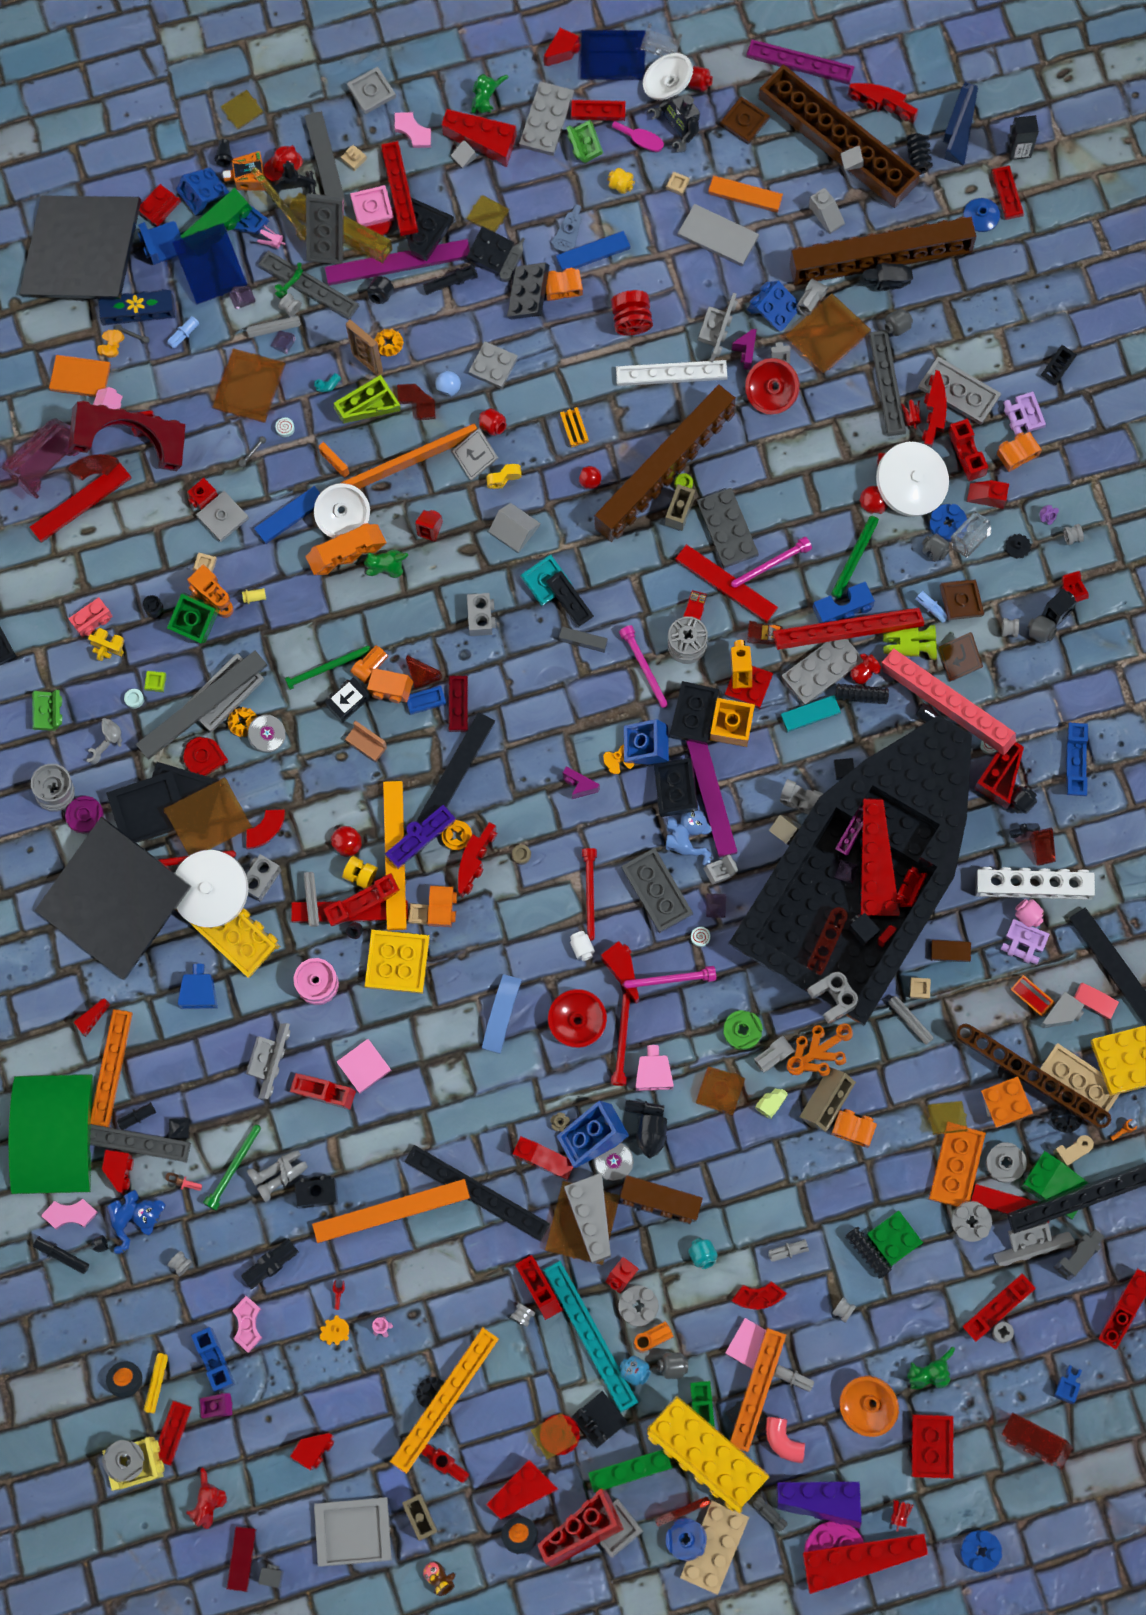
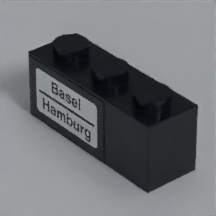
[1005,115,1039,160]

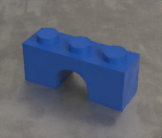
[812,581,875,623]
[191,1327,236,1393]

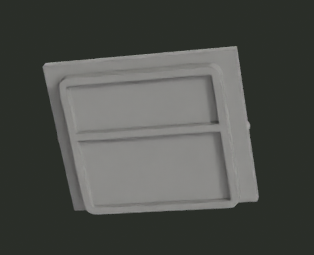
[314,1497,392,1567]

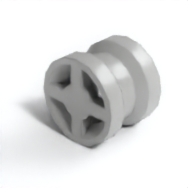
[279,293,302,317]
[1063,524,1084,545]
[1001,618,1019,638]
[167,1251,193,1277]
[832,1297,856,1323]
[510,1303,535,1327]
[992,1322,1014,1343]

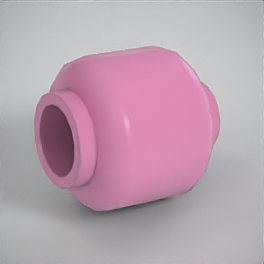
[1015,899,1044,928]

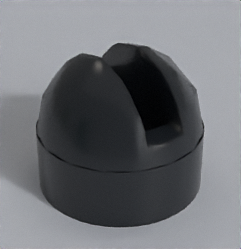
[346,922,363,939]
[91,1235,108,1253]

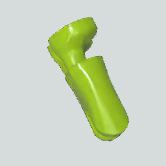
[883,625,937,660]

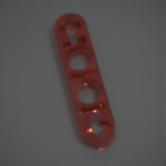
[807,907,848,976]

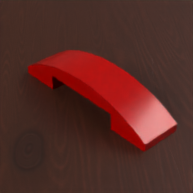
[323,873,400,926]
[962,1273,1036,1342]

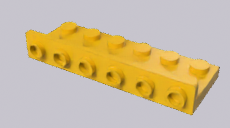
[175,908,280,978]
[647,1396,769,1514]

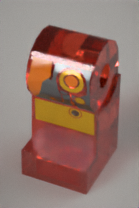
[747,621,783,645]

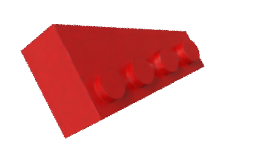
[442,109,517,167]
[538,1489,624,1567]

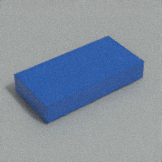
[407,686,447,715]

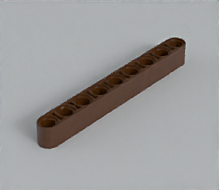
[956,1024,1111,1129]

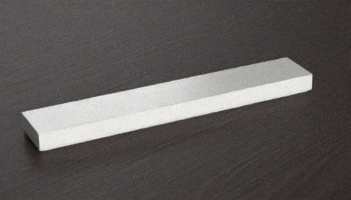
[616,360,727,386]

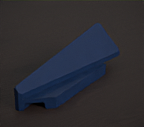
[943,82,978,165]

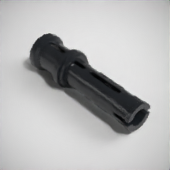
[422,263,478,295]

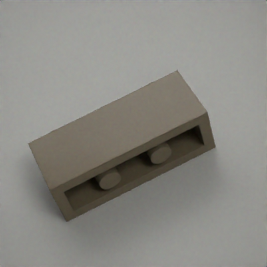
[800,1067,856,1132]

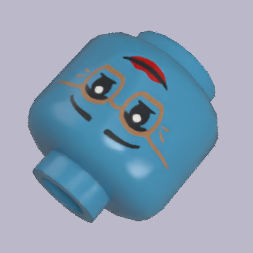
[620,1355,651,1386]

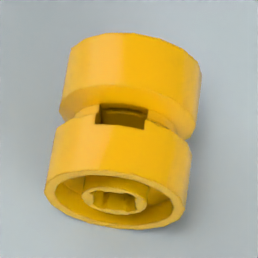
[342,856,378,889]

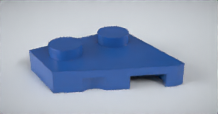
[232,205,269,235]

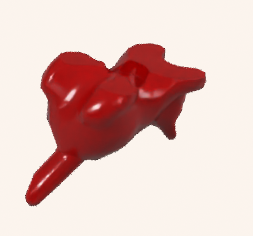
[186,1468,227,1529]

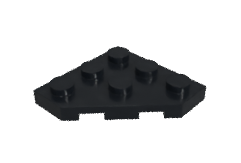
[405,197,454,261]

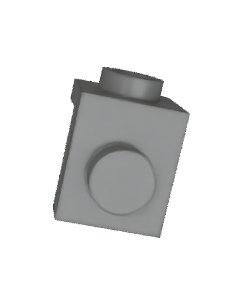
[703,854,738,885]

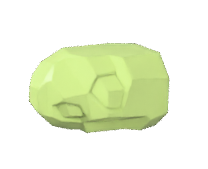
[755,1089,788,1119]

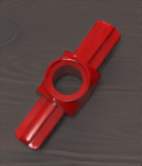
[421,1443,469,1483]

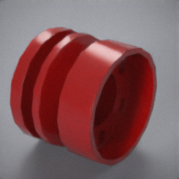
[611,290,653,336]

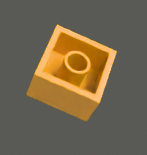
[710,698,755,747]

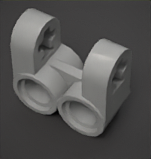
[780,779,823,815]
[807,972,858,1024]

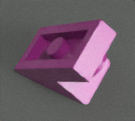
[732,329,756,370]
[563,766,600,799]
[200,1393,233,1419]

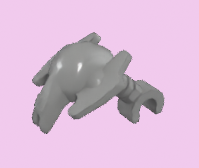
[87,718,122,764]

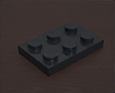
[507,262,550,320]
[669,681,719,745]
[654,758,698,817]

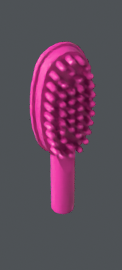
[612,121,664,153]

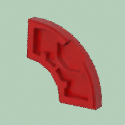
[246,810,285,849]
[731,1281,787,1310]

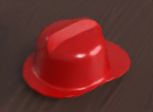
[263,145,303,182]

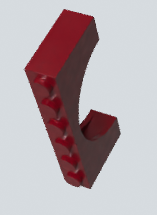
[68,401,186,471]

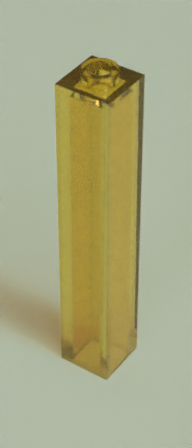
[289,193,392,263]

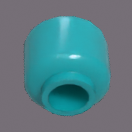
[688,1238,718,1269]

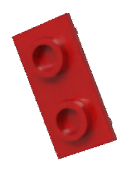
[896,867,928,907]

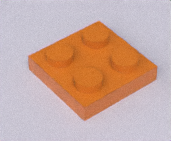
[981,1077,1033,1128]

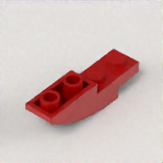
[848,83,918,123]
[922,370,947,448]
[458,822,498,898]
[1098,1268,1146,1349]

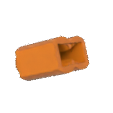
[545,268,583,301]
[997,432,1042,472]
[428,886,457,927]
[831,1109,877,1148]

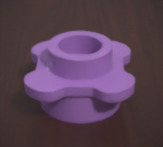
[1040,505,1059,525]

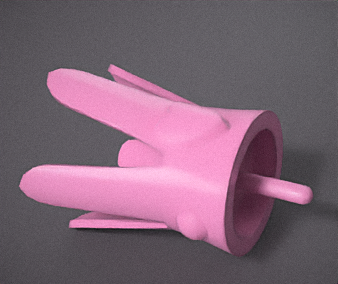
[257,225,285,249]
[372,1317,393,1338]

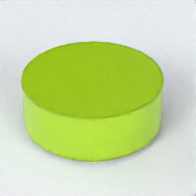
[674,473,693,489]

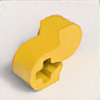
[486,464,522,489]

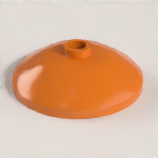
[840,1376,899,1437]

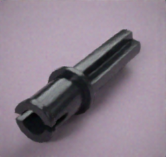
[33,1236,89,1274]

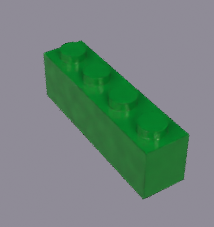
[181,188,253,257]
[588,1449,672,1493]

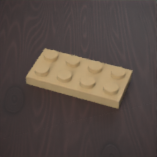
[1035,1043,1120,1121]
[680,1501,749,1595]

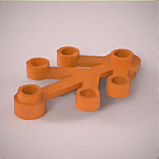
[787,1023,853,1076]

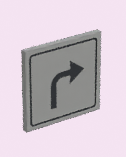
[453,428,498,481]

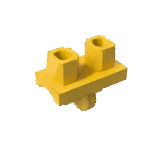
[88,628,124,661]

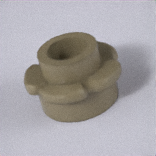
[550,1112,570,1132]

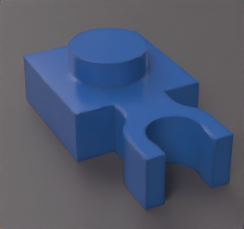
[1054,1365,1082,1405]

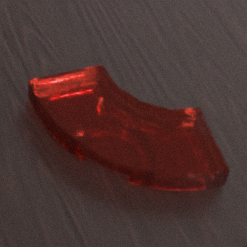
[68,454,120,481]
[655,1497,711,1527]

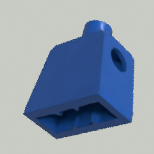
[178,964,218,1009]

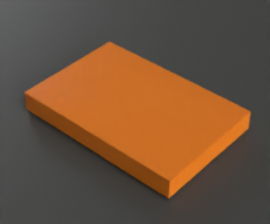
[49,355,111,397]

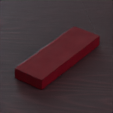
[449,676,468,732]
[227,1527,257,1592]

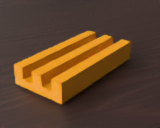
[560,407,589,448]

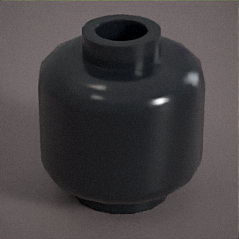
[367,276,394,304]
[1009,785,1037,814]

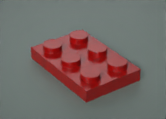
[912,1415,953,1479]

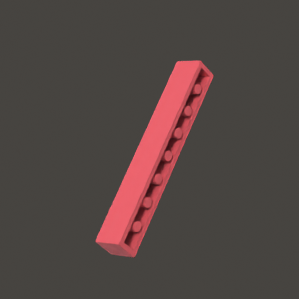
[882,648,1016,755]

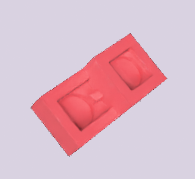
[1074,983,1119,1019]

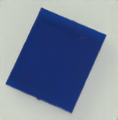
[580,30,646,80]
[172,223,248,305]

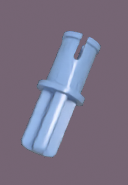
[167,316,200,348]
[915,591,947,623]

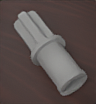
[768,1239,809,1262]
[774,1365,814,1392]

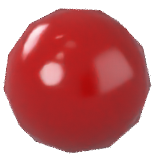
[579,466,602,489]

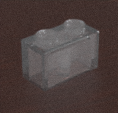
[951,511,991,558]

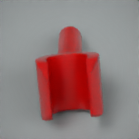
[333,1280,345,1310]

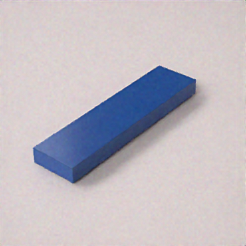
[556,231,630,272]
[254,486,320,544]

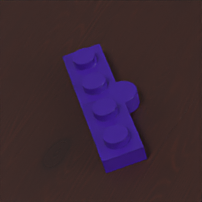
[385,805,456,869]

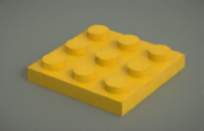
[365,930,430,994]
[1090,1025,1146,1096]

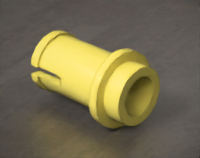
[242,588,266,604]

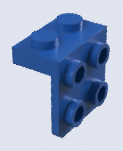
[137,221,187,265]
[747,280,799,332]

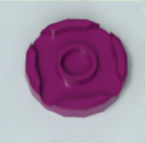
[65,796,104,834]

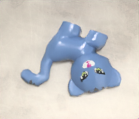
[666,806,712,866]

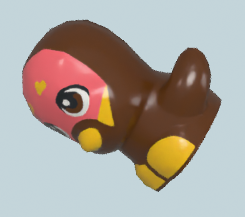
[423,1561,455,1596]

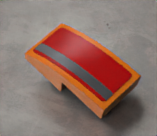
[1010,975,1055,1017]

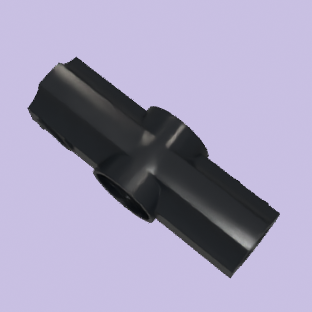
[241,1238,299,1290]

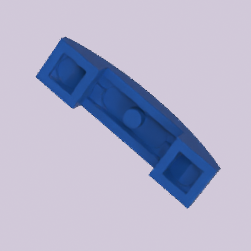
[1066,722,1088,796]

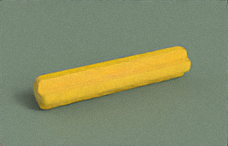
[144,1353,168,1414]

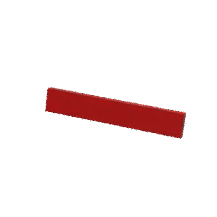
[381,141,418,236]
[30,463,132,543]
[675,544,778,623]
[291,900,408,923]

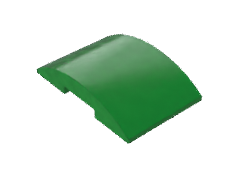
[9,1075,93,1194]

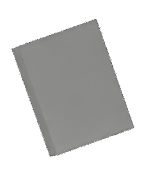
[488,503,541,553]

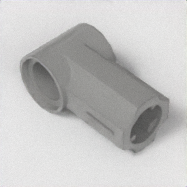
[796,279,828,315]
[754,1036,795,1073]

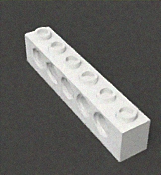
[975,867,1095,900]

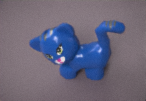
[107,1190,166,1254]

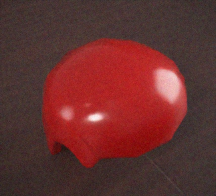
[859,486,888,514]
[331,826,362,857]

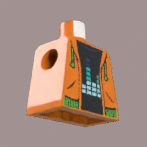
[223,151,266,191]

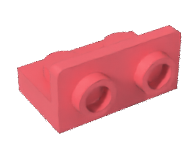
[68,597,113,638]

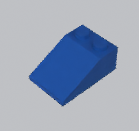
[557,1101,629,1168]

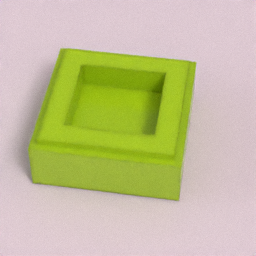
[144,671,166,692]

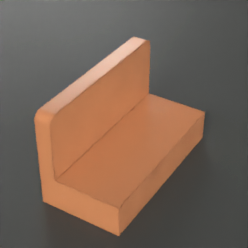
[345,721,387,762]

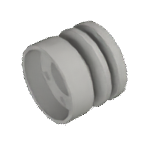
[668,617,708,664]
[31,764,75,812]

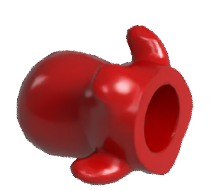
[850,654,882,684]

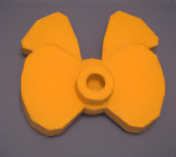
[97,330,124,358]
[603,745,635,775]

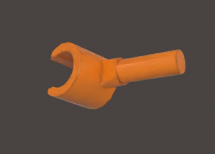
[1110,1119,1137,1141]

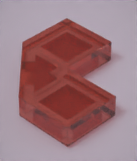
[397,384,436,420]

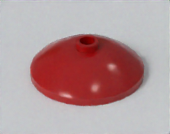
[745,358,800,414]
[548,989,607,1048]

